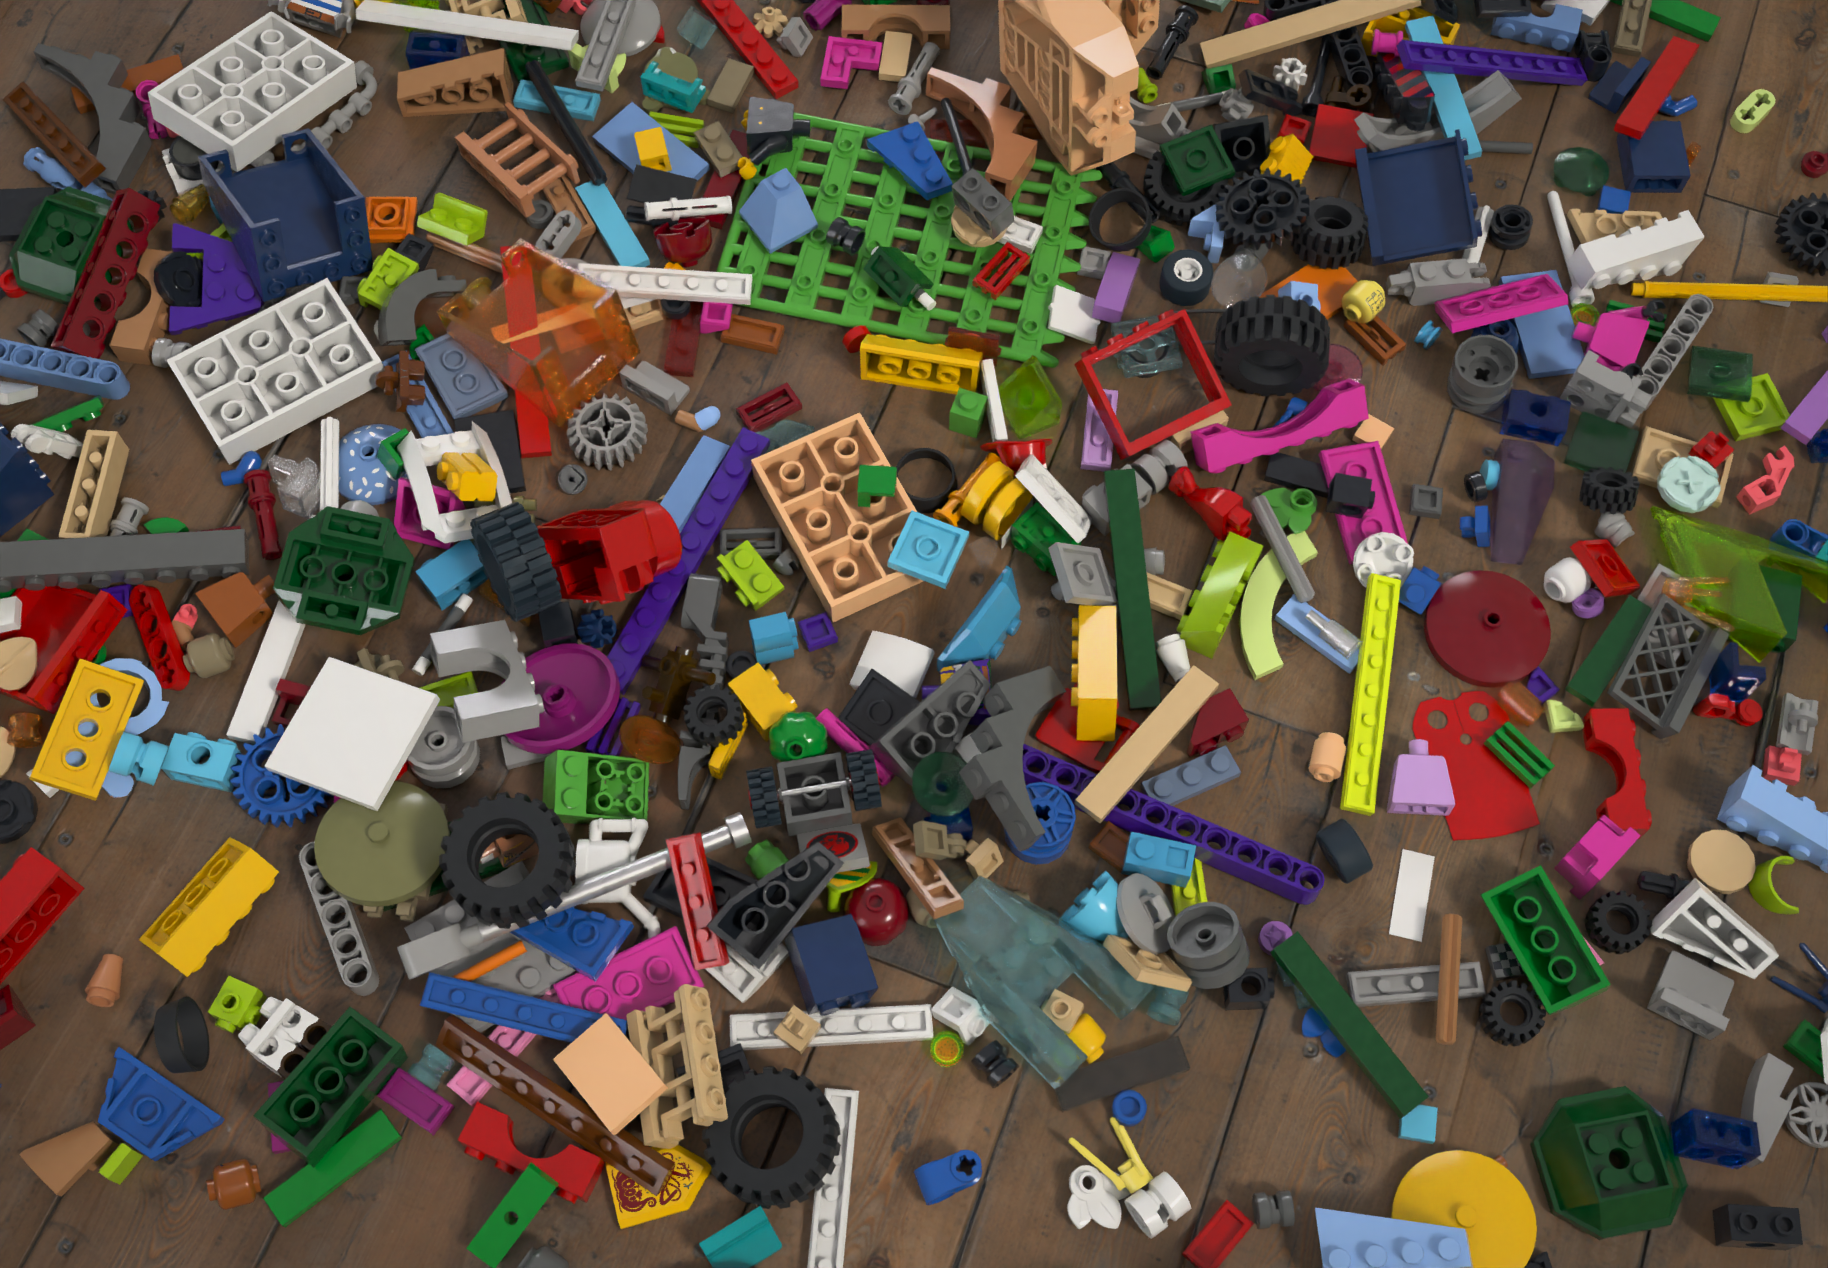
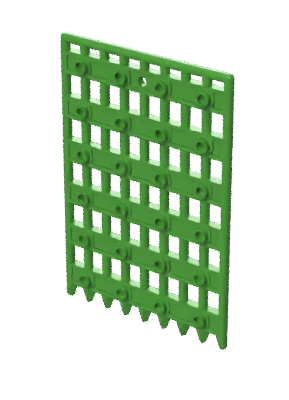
[716,112,1102,368]

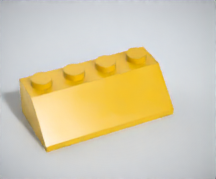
[860,334,983,395]
[139,837,279,977]

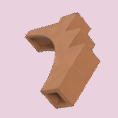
[926,67,1038,201]

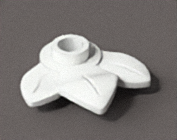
[1067,1165,1130,1229]

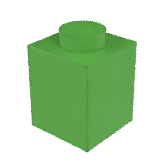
[949,388,988,439]

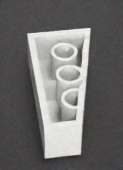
[1566,210,1704,290]

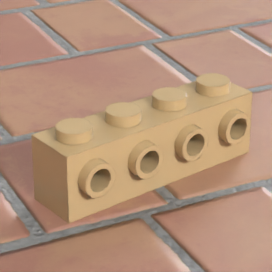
[58,430,130,539]

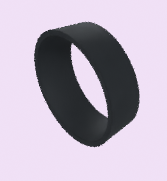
[1089,188,1152,252]
[896,448,958,513]
[154,997,210,1074]

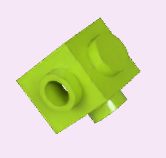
[208,976,267,1034]

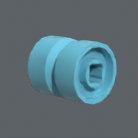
[108,731,169,786]

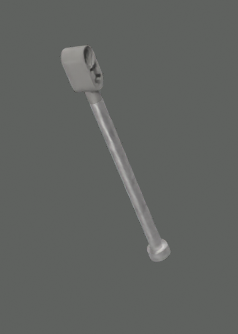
[397,812,752,980]

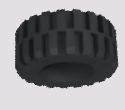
[1214,295,1330,397]
[439,792,576,929]
[702,1066,841,1209]

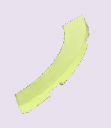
[1239,531,1318,680]

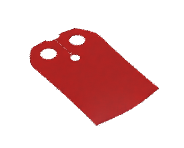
[1412,691,1540,841]

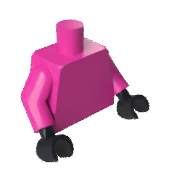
[1572,299,1666,379]

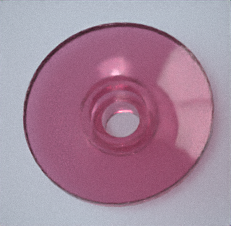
[1313,344,1363,392]

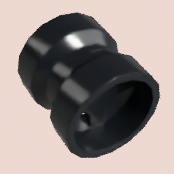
[826,217,866,256]
[971,1040,1019,1088]

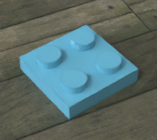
[887,510,969,589]

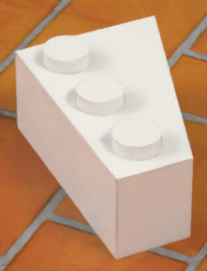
[1650,878,1779,979]

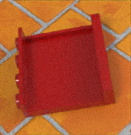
[0,586,128,714]

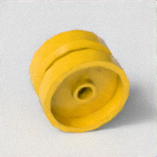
[961,461,1034,541]

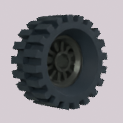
[470,502,562,622]

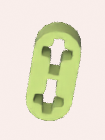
[1730,89,1775,133]

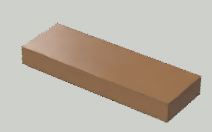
[535,169,597,242]

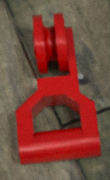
[1693,693,1763,727]

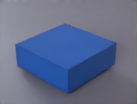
[1597,185,1631,214]

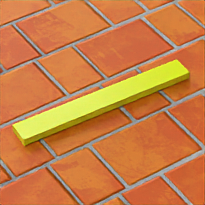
[1340,573,1401,816]

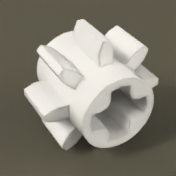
[1273,58,1308,92]

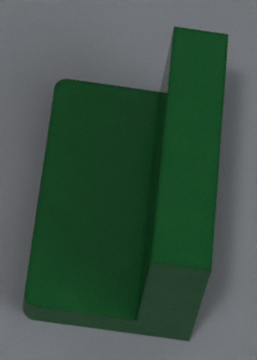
[864,246,934,307]

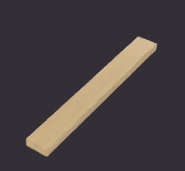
[1200,0,1421,69]

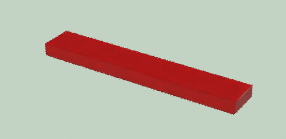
[1614,36,1699,140]

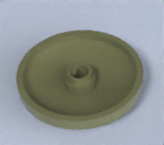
[314,781,451,907]

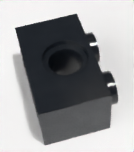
[1712,1204,1803,1251]

